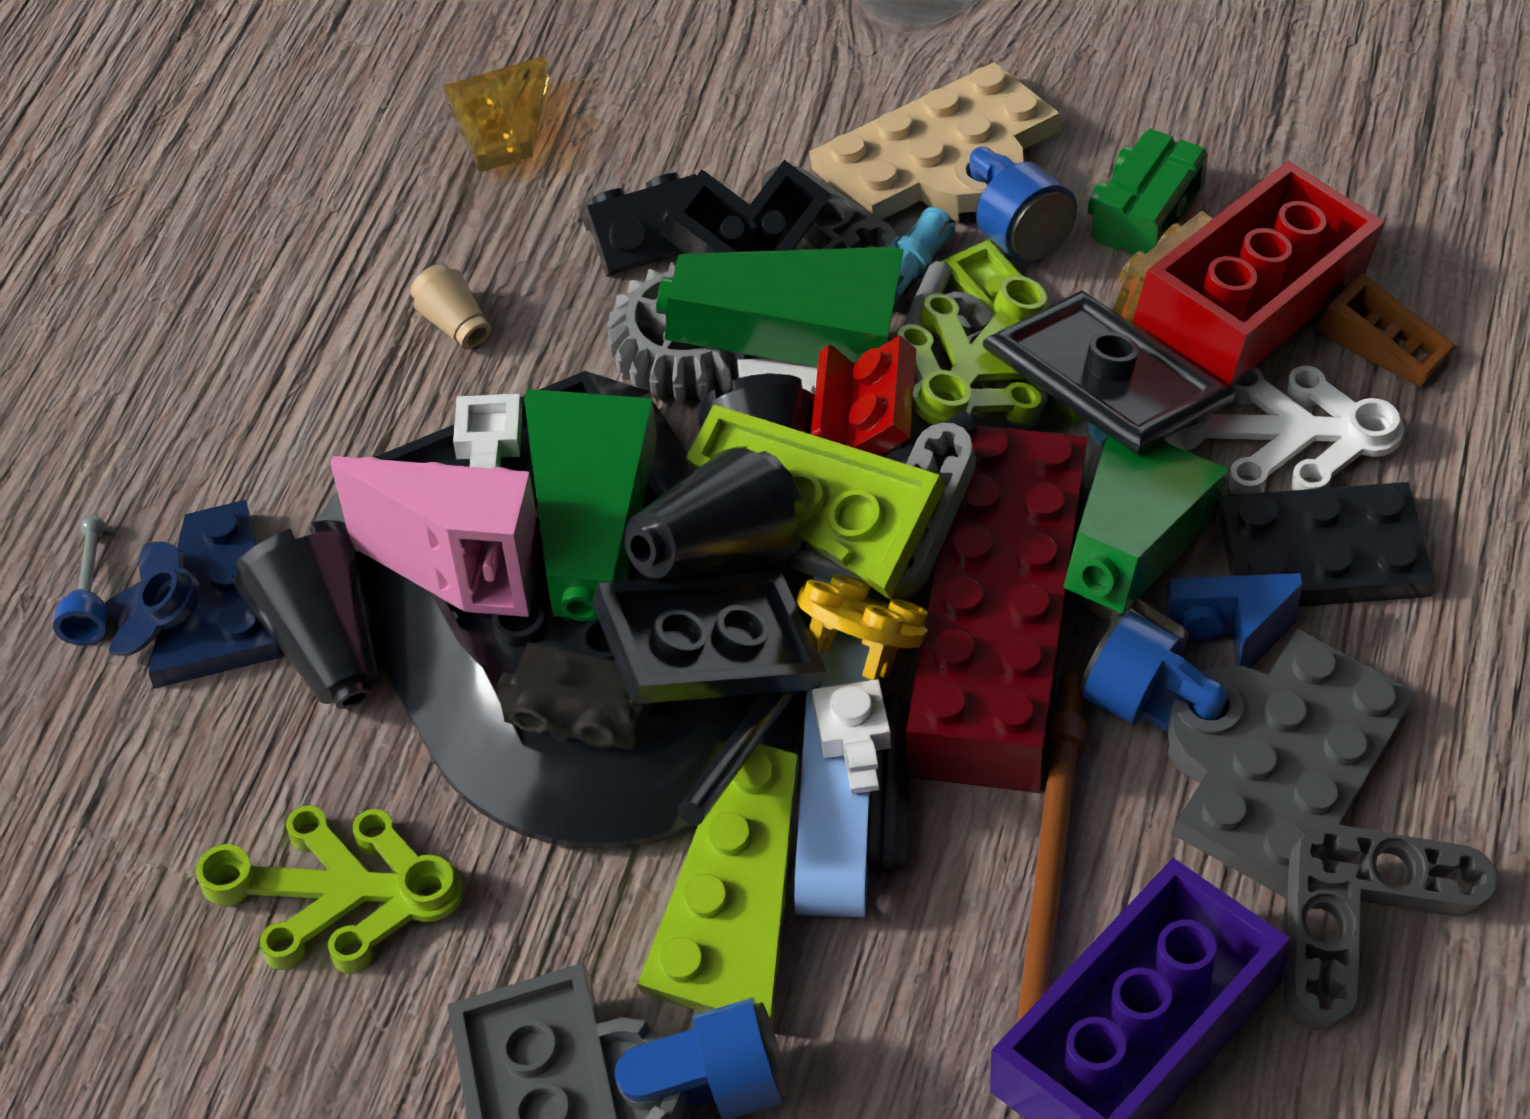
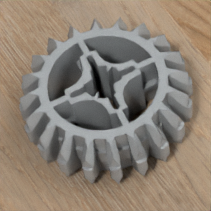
[607,262,763,406]

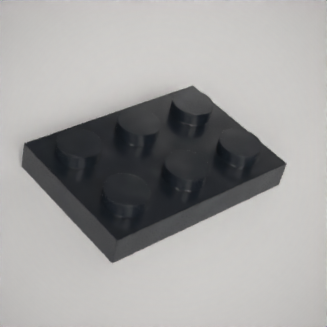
[1218,482,1434,607]
[592,572,827,704]

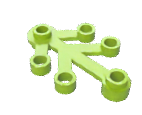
[896,276,1047,425]
[196,805,464,974]

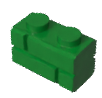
[1087,128,1208,262]

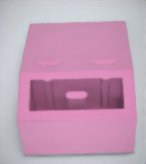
[330,456,543,617]

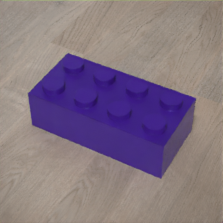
[990,858,1290,1119]

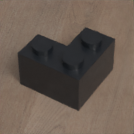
[660,159,832,254]

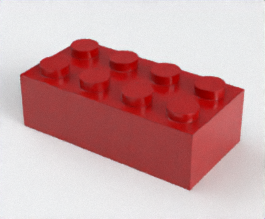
[1132,160,1385,387]

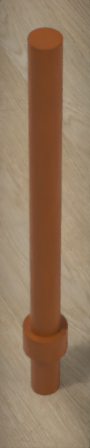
[1017,672,1088,1022]

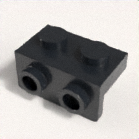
[582,172,697,276]

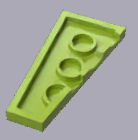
[686,404,945,600]
[637,744,799,1027]

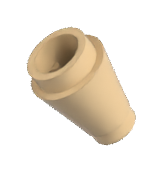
[410,264,491,350]

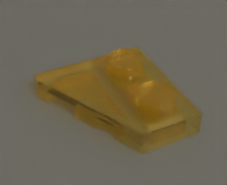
[443,56,549,173]

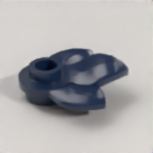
[105,542,199,656]

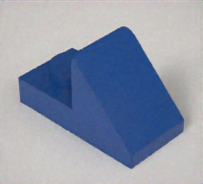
[1165,573,1302,668]

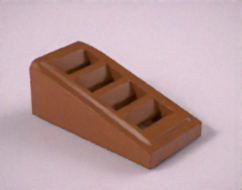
[1315,273,1457,387]

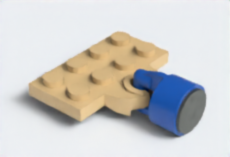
[809,62,1077,263]

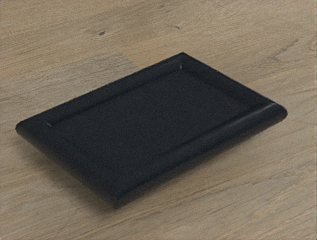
[982,290,1235,455]

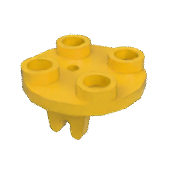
[796,574,928,680]

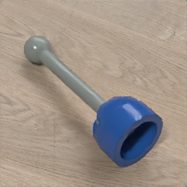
[53,515,107,645]

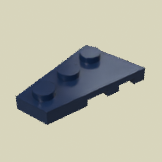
[148,500,281,688]

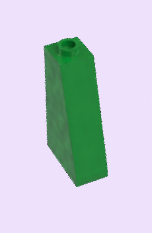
[656,247,904,367]
[524,389,657,621]
[1063,435,1229,614]

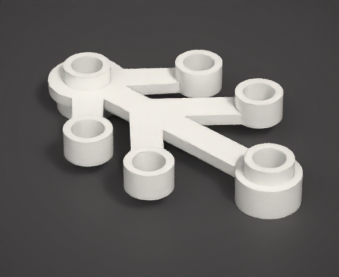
[1165,366,1404,495]

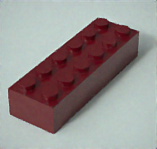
[906,425,1087,794]

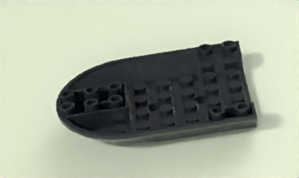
[310,371,807,849]

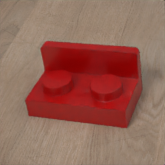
[811,335,917,456]

